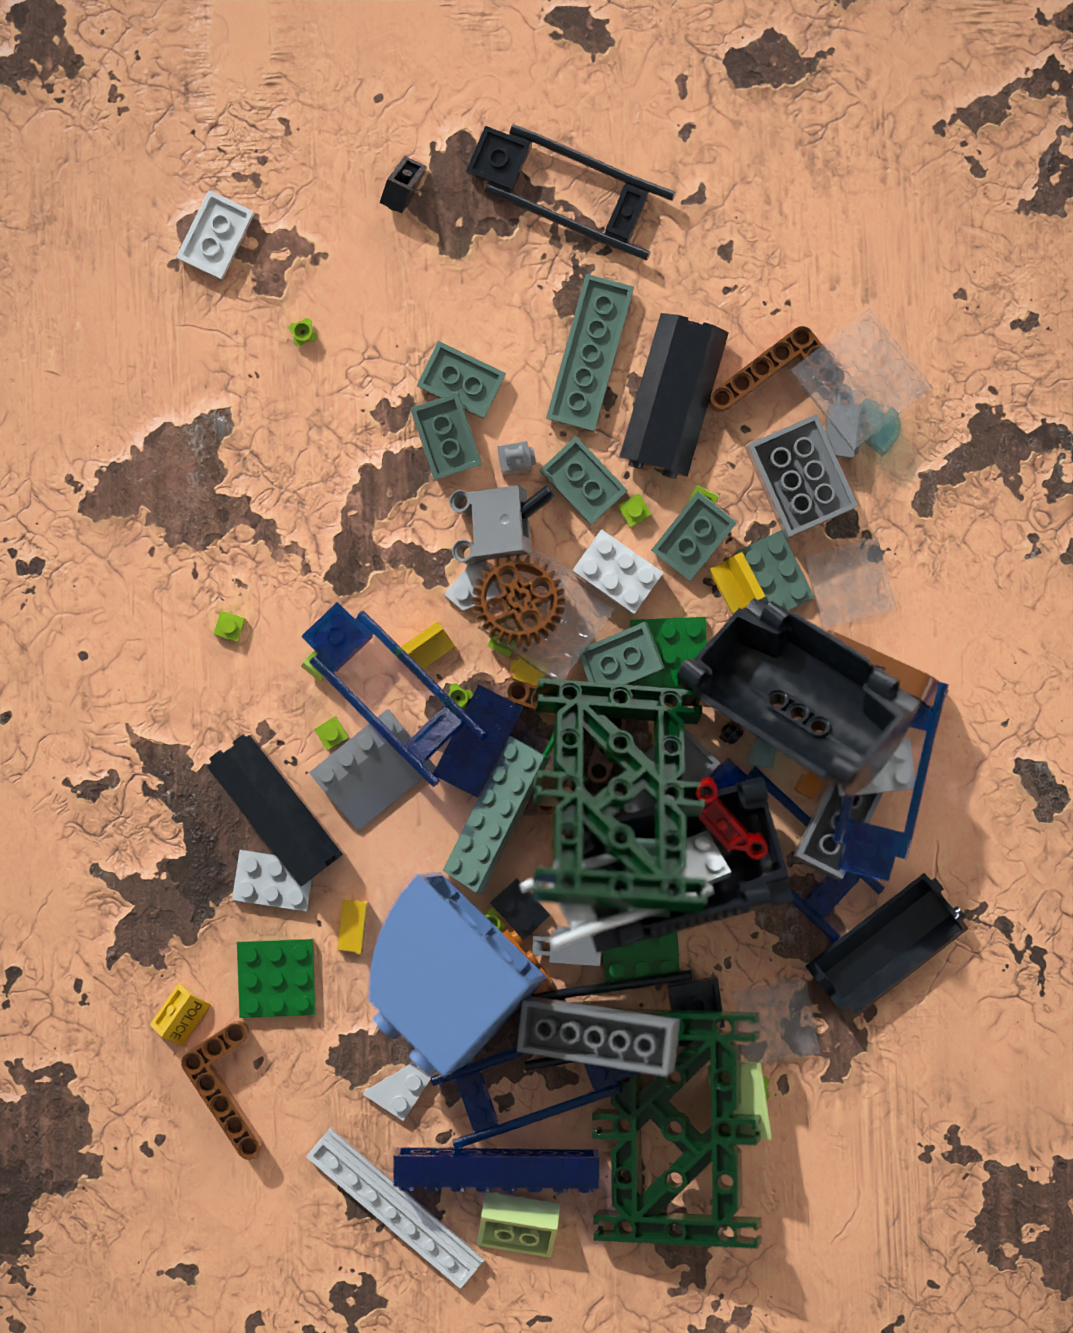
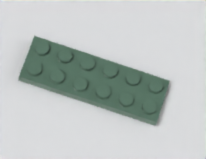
[546,274,634,432]
[442,736,550,894]

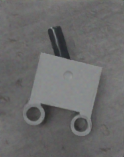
[449,485,555,566]

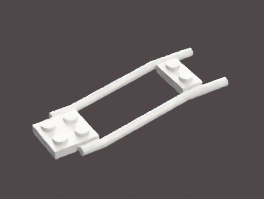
[520,831,731,949]

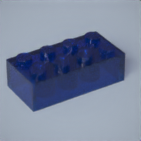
[432,684,524,798]

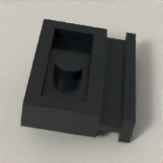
[490,878,551,940]

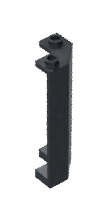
[619,313,729,479]
[206,734,345,887]
[805,873,968,1023]

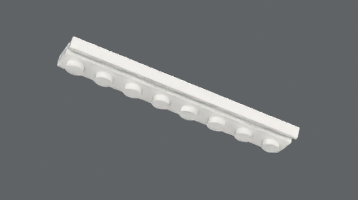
[306,1127,484,1289]

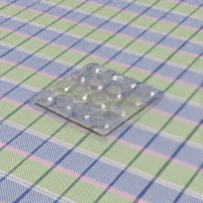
[790,308,933,451]
[477,547,618,680]

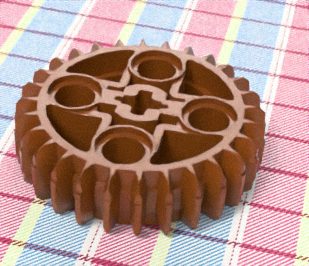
[471,554,565,648]

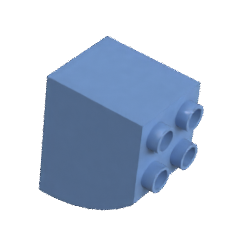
[369,872,548,1076]

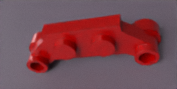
[697,777,767,859]

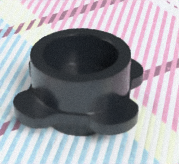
[719,722,744,745]

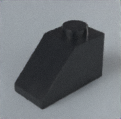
[379,156,427,214]

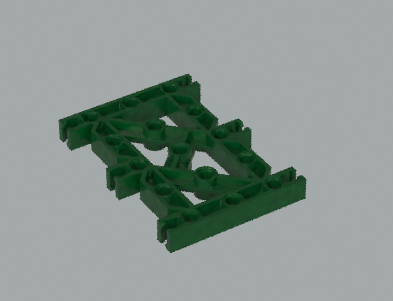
[532,678,706,913]
[592,1008,762,1249]

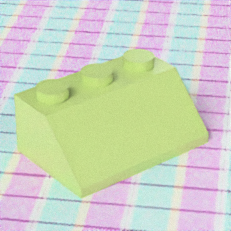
[707,1061,772,1141]
[476,1192,560,1258]

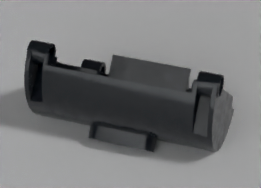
[676,598,920,796]
[564,777,794,953]

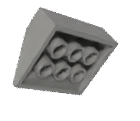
[745,414,858,539]
[309,709,437,831]

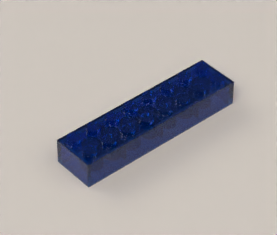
[393,1147,599,1193]

